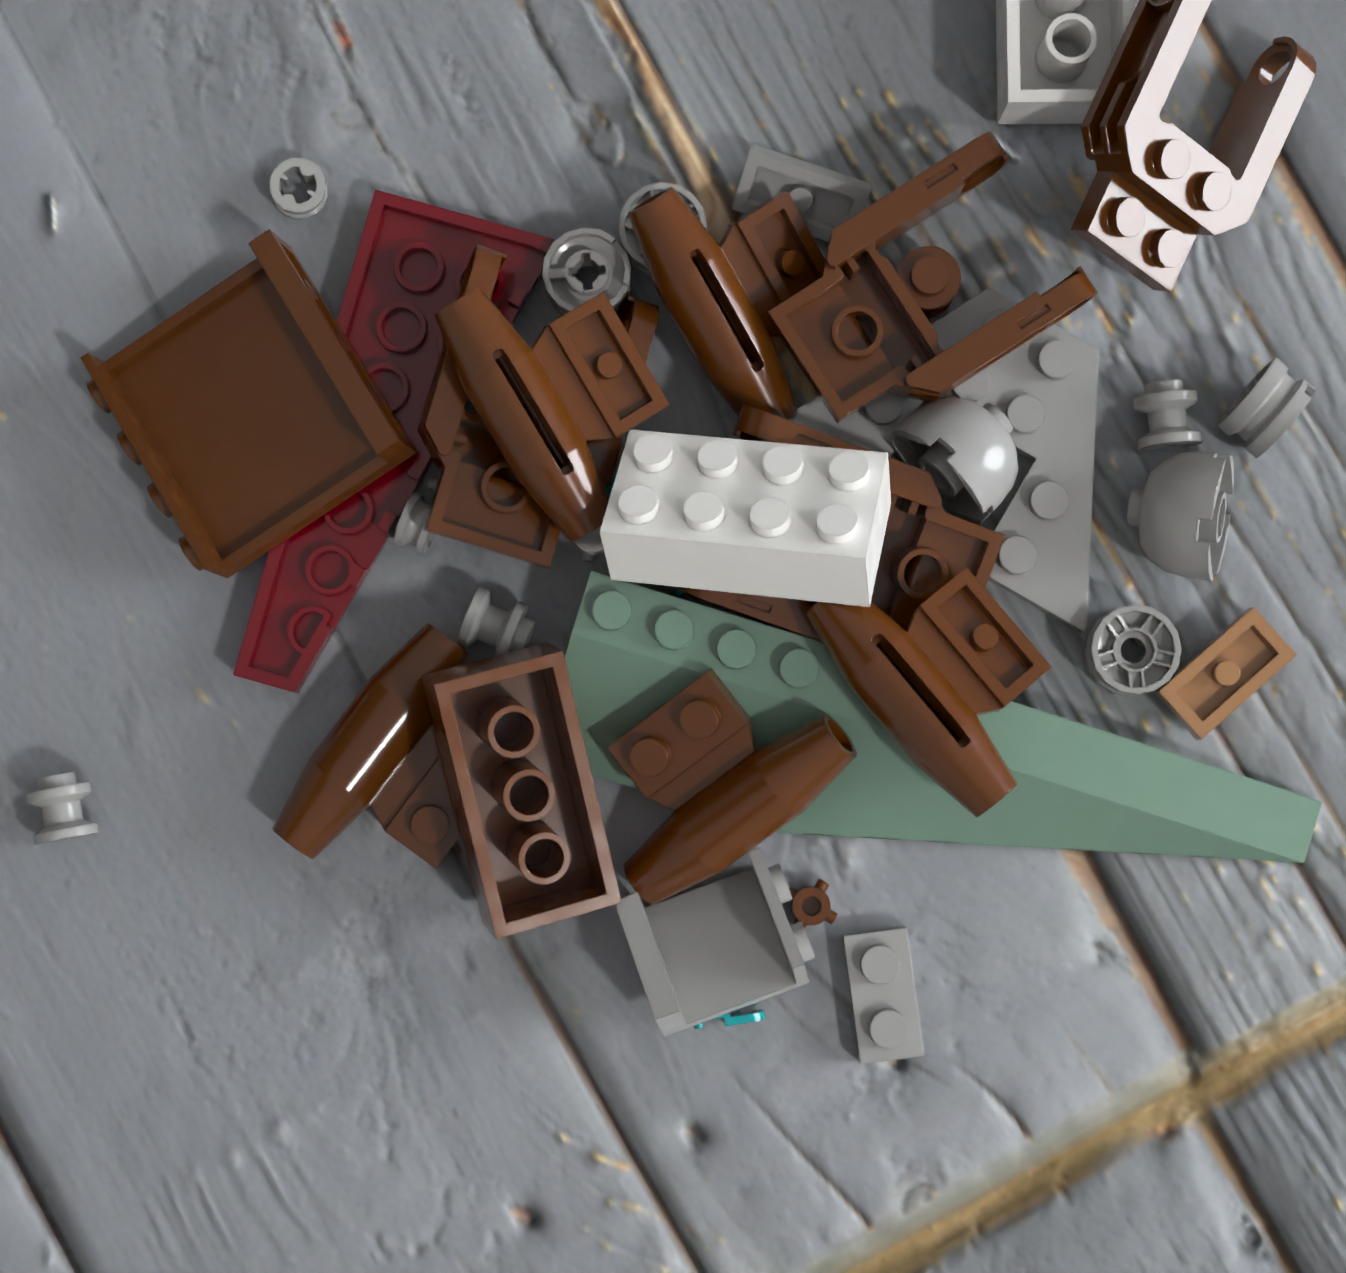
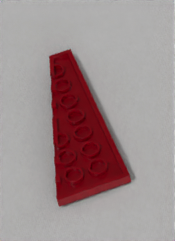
[233,189,555,693]

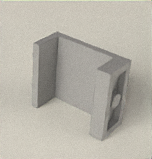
[615,847,815,1037]

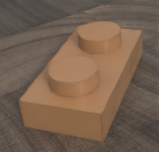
[1154,607,1297,740]

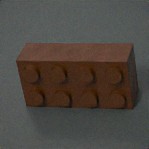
[421,642,622,939]

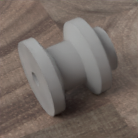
[1133,380,1203,452]
[457,587,535,656]
[25,772,99,845]

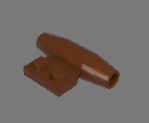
[628,187,825,420]
[434,287,670,542]
[806,567,1051,818]
[272,623,468,869]
[607,668,857,904]

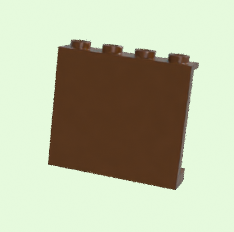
[81,229,417,578]

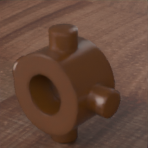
[789,879,837,928]

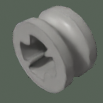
[269,157,328,220]
[394,492,437,556]

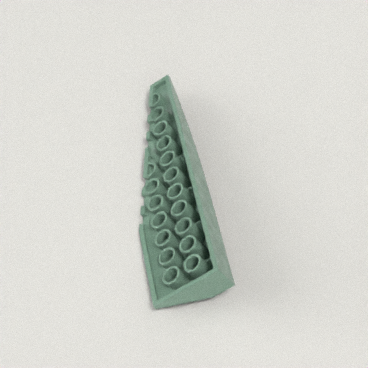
[564,571,1322,863]

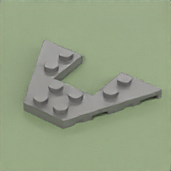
[789,287,1099,633]

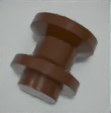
[897,246,961,319]

